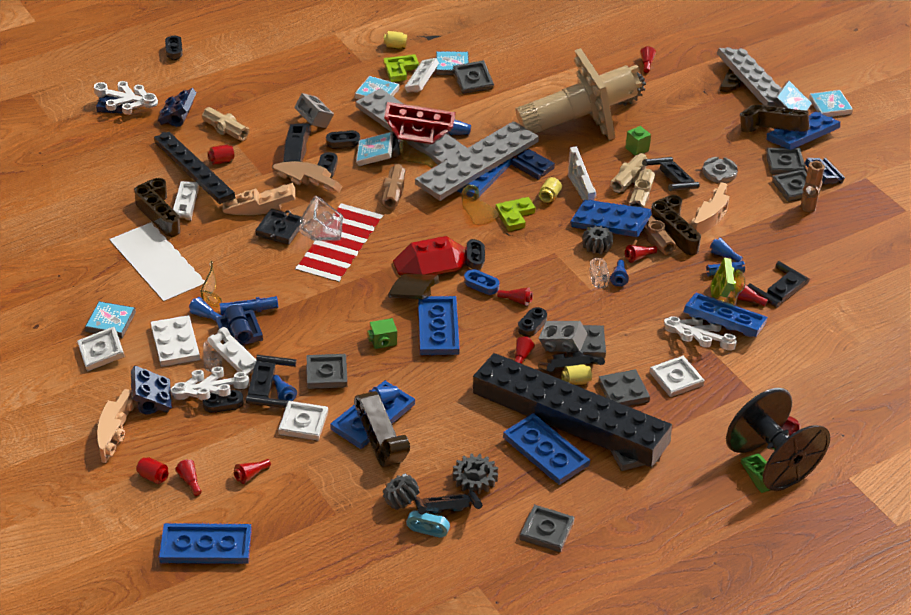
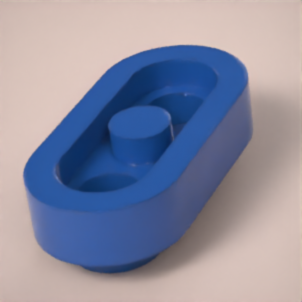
[464,270,500,295]

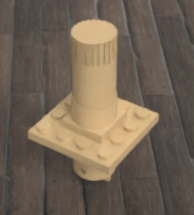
[515,48,642,140]

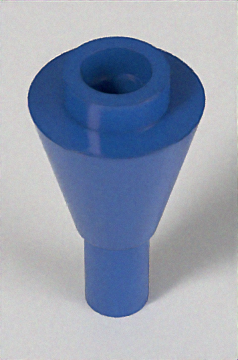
[710,237,743,262]
[610,260,629,286]
[189,297,222,320]
[273,375,297,401]

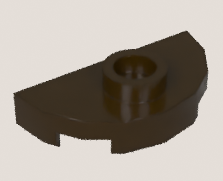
[720,69,741,92]

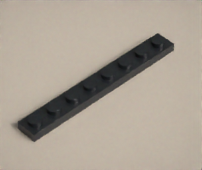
[154,132,235,204]

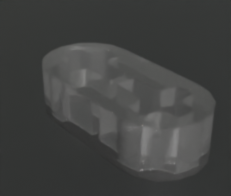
[589,258,610,288]
[203,340,222,372]

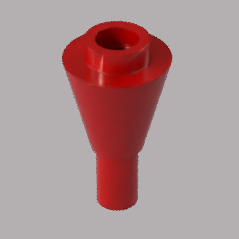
[640,46,656,73]
[624,245,657,263]
[732,282,767,306]
[497,287,533,306]
[515,337,535,364]
[175,459,202,496]
[233,459,271,484]

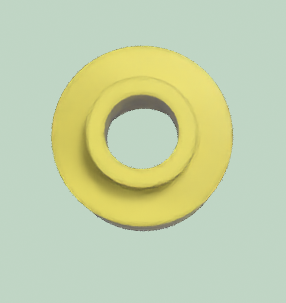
[383,31,407,49]
[539,177,562,203]
[561,364,592,385]

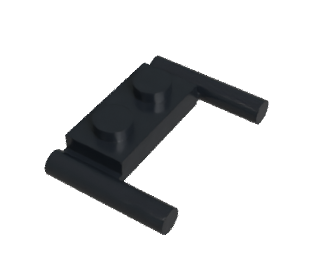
[642,157,700,191]
[747,261,810,308]
[538,351,605,372]
[246,354,297,408]
[413,491,483,515]

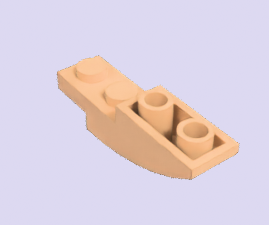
[273,162,342,193]
[691,182,730,235]
[223,183,295,215]
[97,389,135,463]

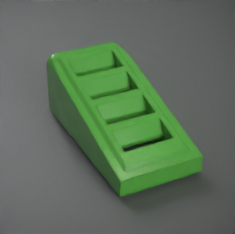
[741,453,770,493]

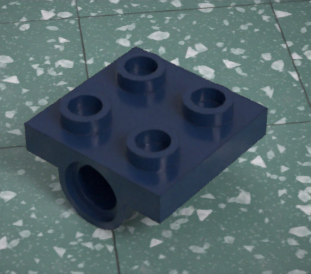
[158,88,197,127]
[215,305,263,345]
[131,366,172,415]

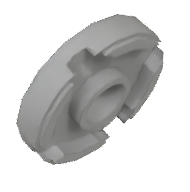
[702,157,737,183]

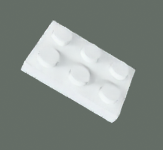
[151,315,200,367]

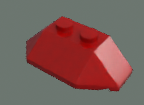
[384,102,456,144]
[393,236,466,275]

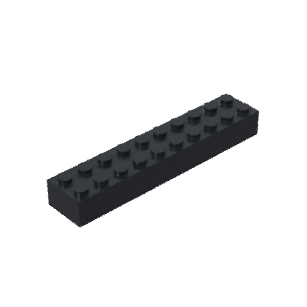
[473,353,672,467]

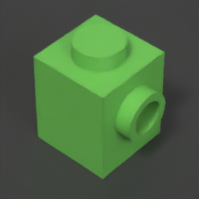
[625,126,651,156]
[367,318,397,349]

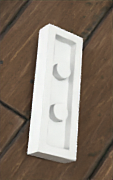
[405,58,439,92]

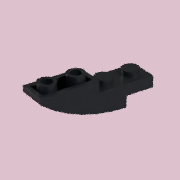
[283,123,311,162]

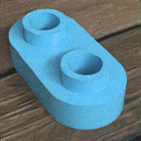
[406,511,450,537]

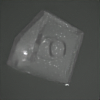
[299,196,343,241]

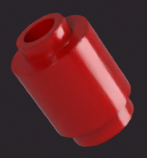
[207,144,235,164]
[136,457,169,484]

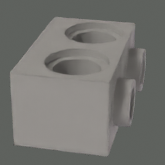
[294,93,334,128]
[539,321,587,352]

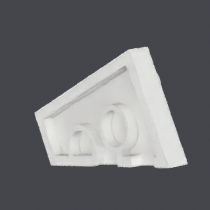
[568,146,596,201]

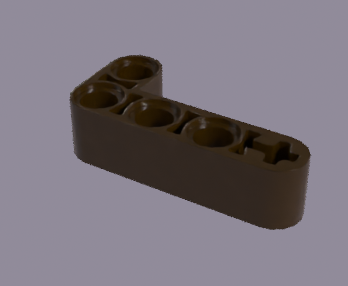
[740,105,810,132]
[134,178,181,237]
[651,195,701,255]
[354,391,410,467]

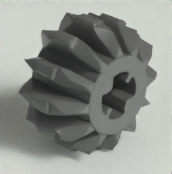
[582,225,613,255]
[382,473,420,510]

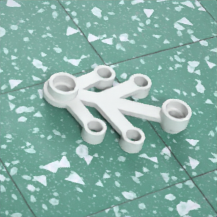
[94,81,158,114]
[664,316,737,350]
[171,367,250,400]

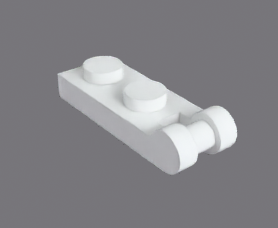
[173,181,199,220]
[208,327,256,376]

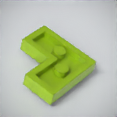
[383,54,419,82]
[495,197,536,231]
[710,258,736,299]

